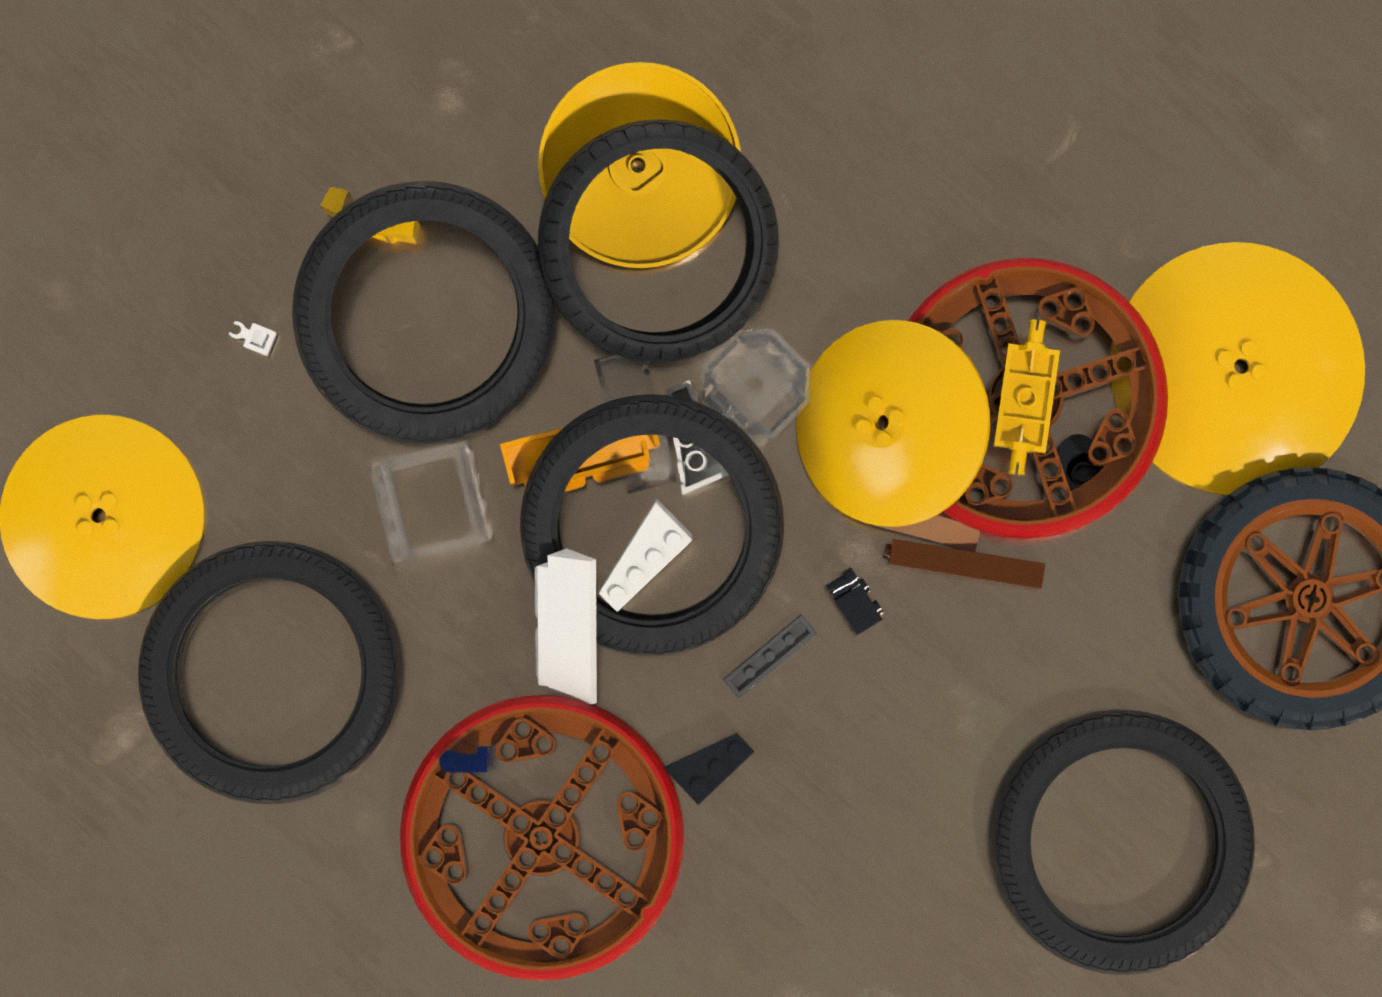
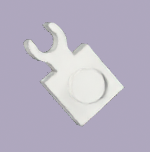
[229,321,278,357]

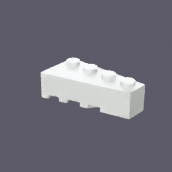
[666,380,730,495]
[599,498,693,612]

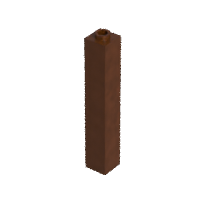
[884,539,1046,590]

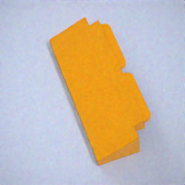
[500,427,660,492]

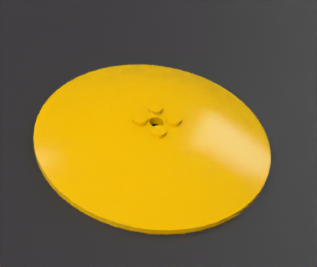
[1110,242,1365,495]

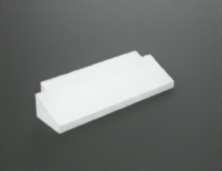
[535,548,597,705]

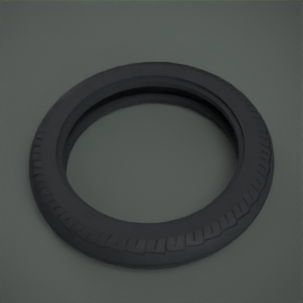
[292,181,556,443]
[520,394,784,655]
[138,541,401,804]
[991,710,1255,975]

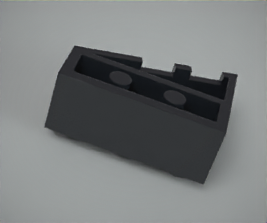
[664,733,755,805]

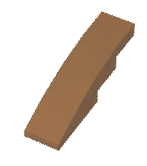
[874,515,980,552]

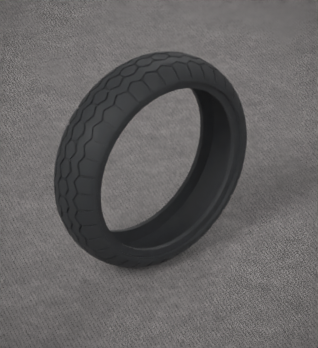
[538,119,779,362]

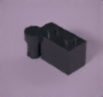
[825,567,884,636]

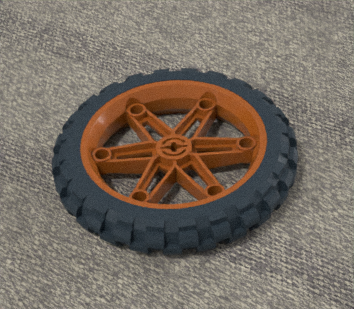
[1177,467,1382,730]

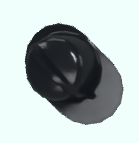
[1058,434,1104,490]

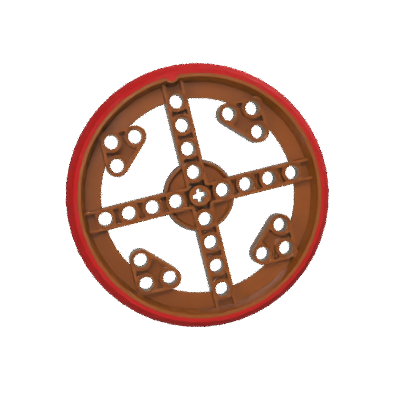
[885,258,1168,539]
[400,695,684,981]

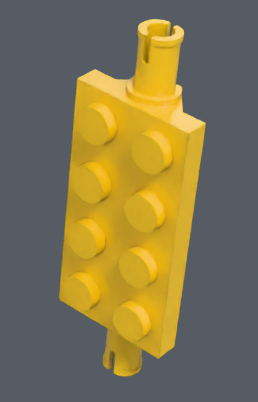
[994,319,1060,476]

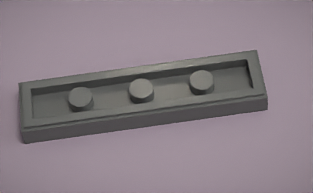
[722,614,818,699]

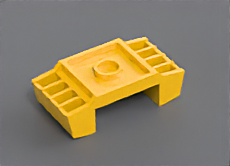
[320,187,420,244]

